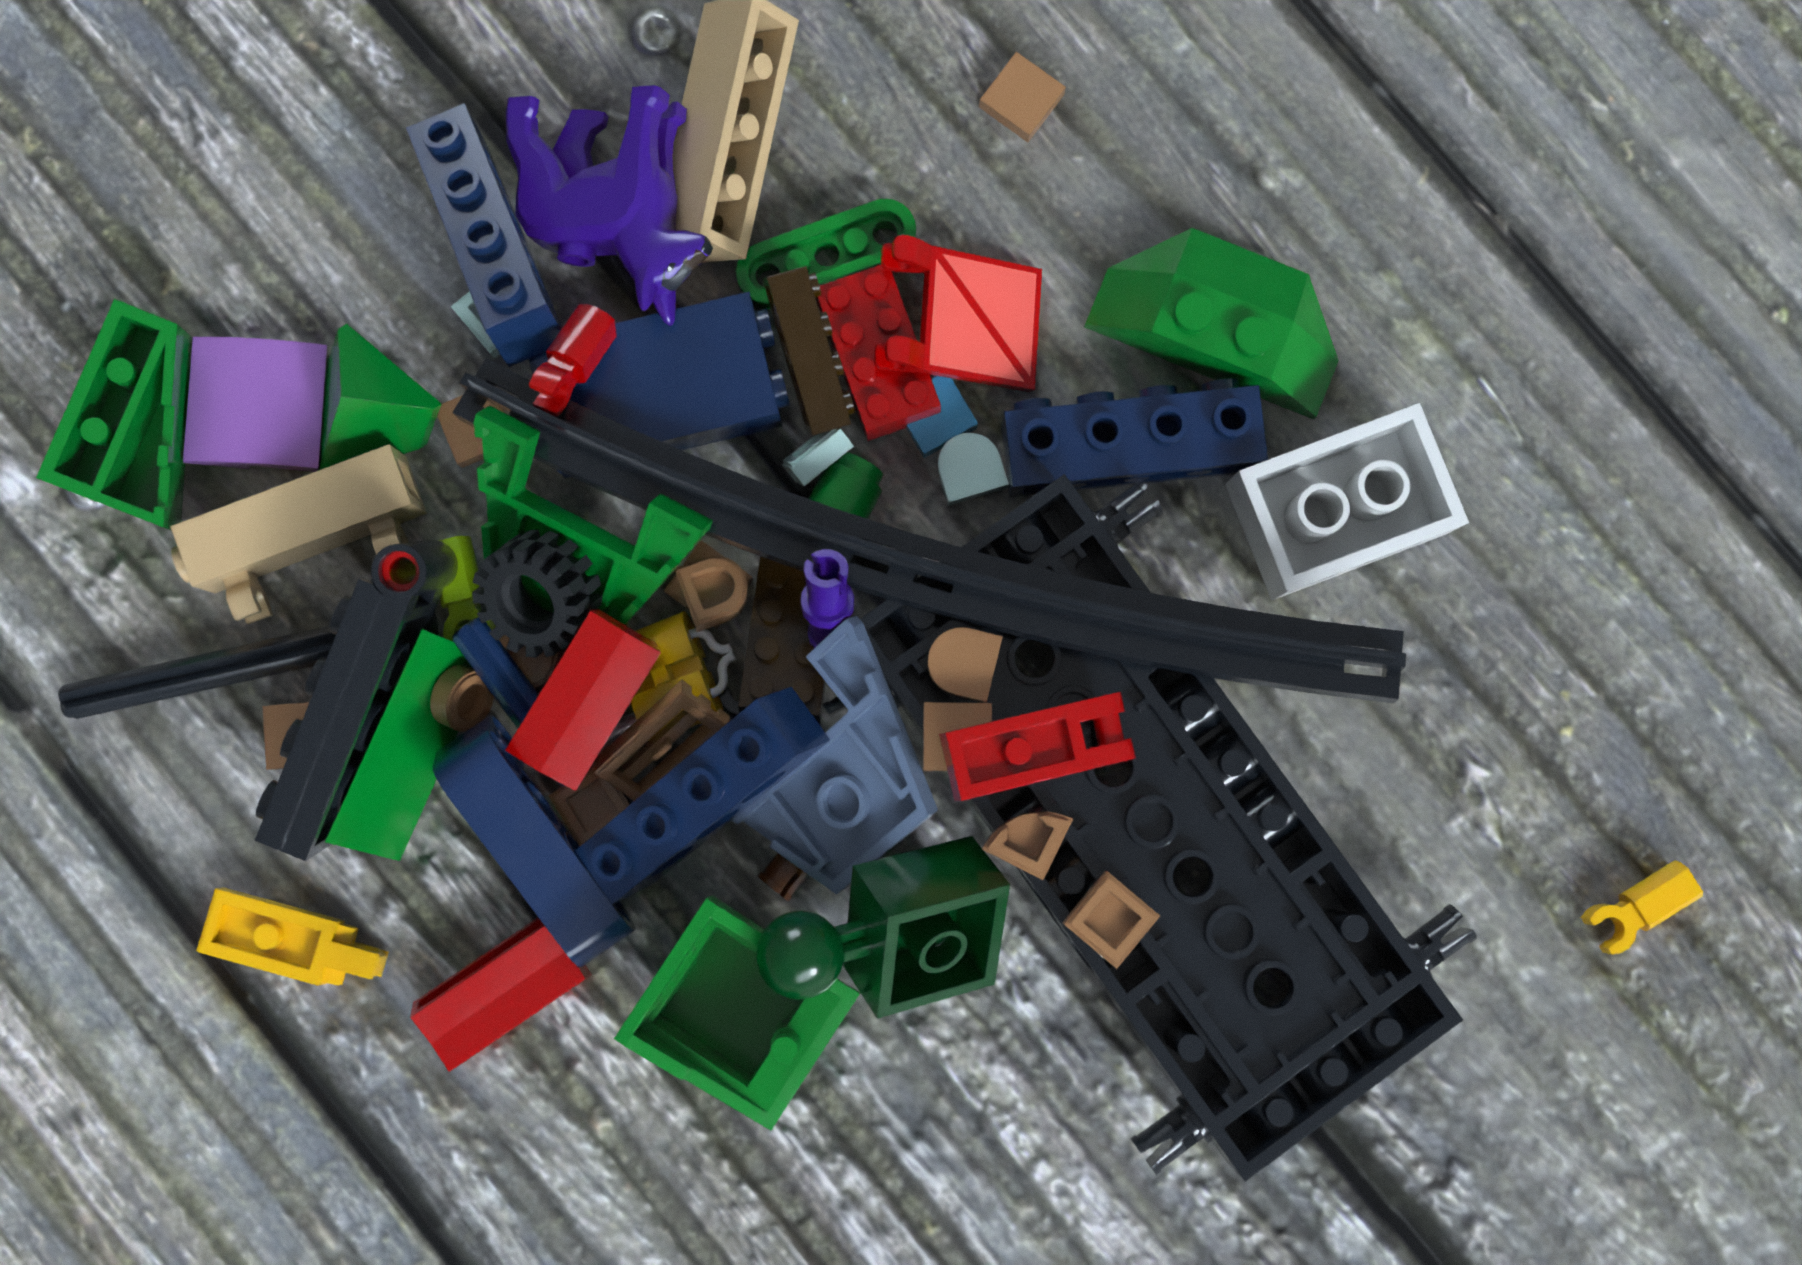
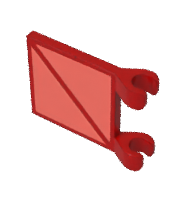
[874,234,1042,392]

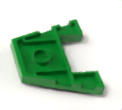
[474,405,713,626]

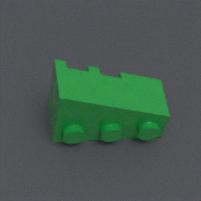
[36,299,193,531]

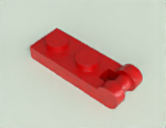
[939,692,1136,801]

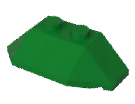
[1084,228,1339,420]

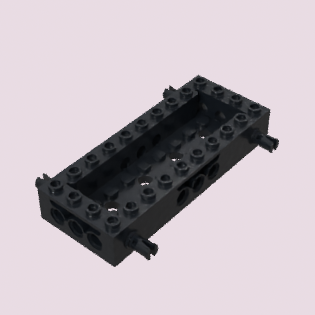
[822,474,1477,1182]

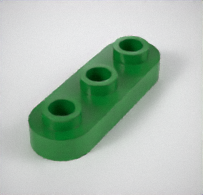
[736,199,916,309]

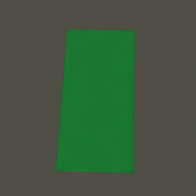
[325,629,472,861]

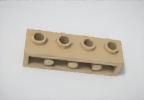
[673,0,799,263]

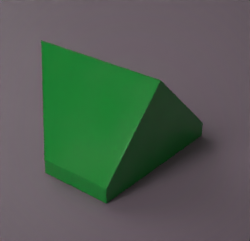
[317,324,442,471]

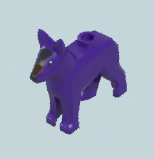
[506,85,713,326]

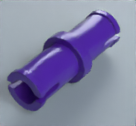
[801,549,854,648]

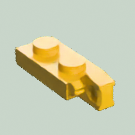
[196,887,389,986]

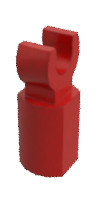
[529,304,617,417]

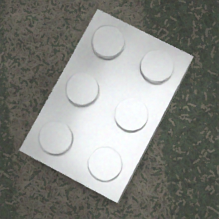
[1225,403,1469,600]

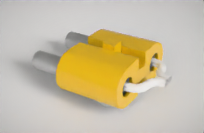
[605,612,736,747]

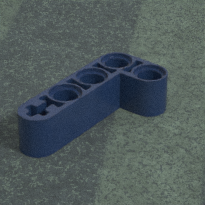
[432,715,636,968]

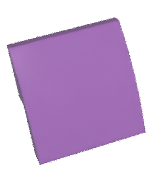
[183,337,327,472]

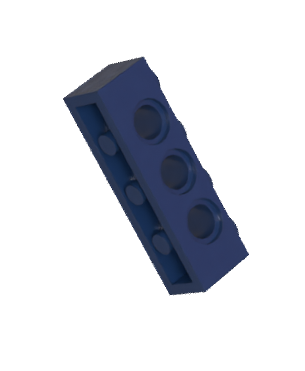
[406,103,562,367]
[575,687,830,904]

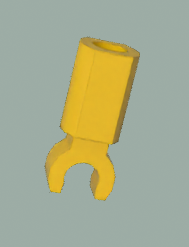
[1580,860,1703,955]

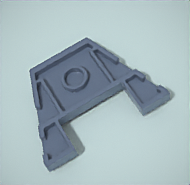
[732,616,938,894]

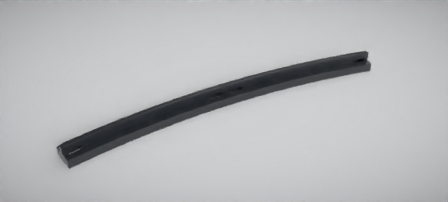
[452,358,1406,703]

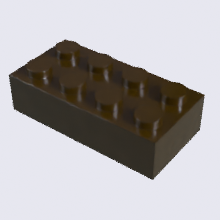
[762,266,855,435]
[738,556,826,725]

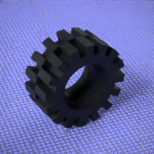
[472,530,602,658]

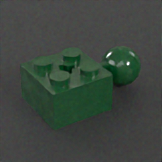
[756,836,1010,1019]

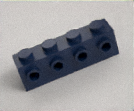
[1001,378,1268,498]

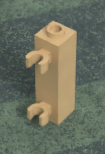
[170,444,427,624]

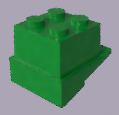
[614,895,860,1131]

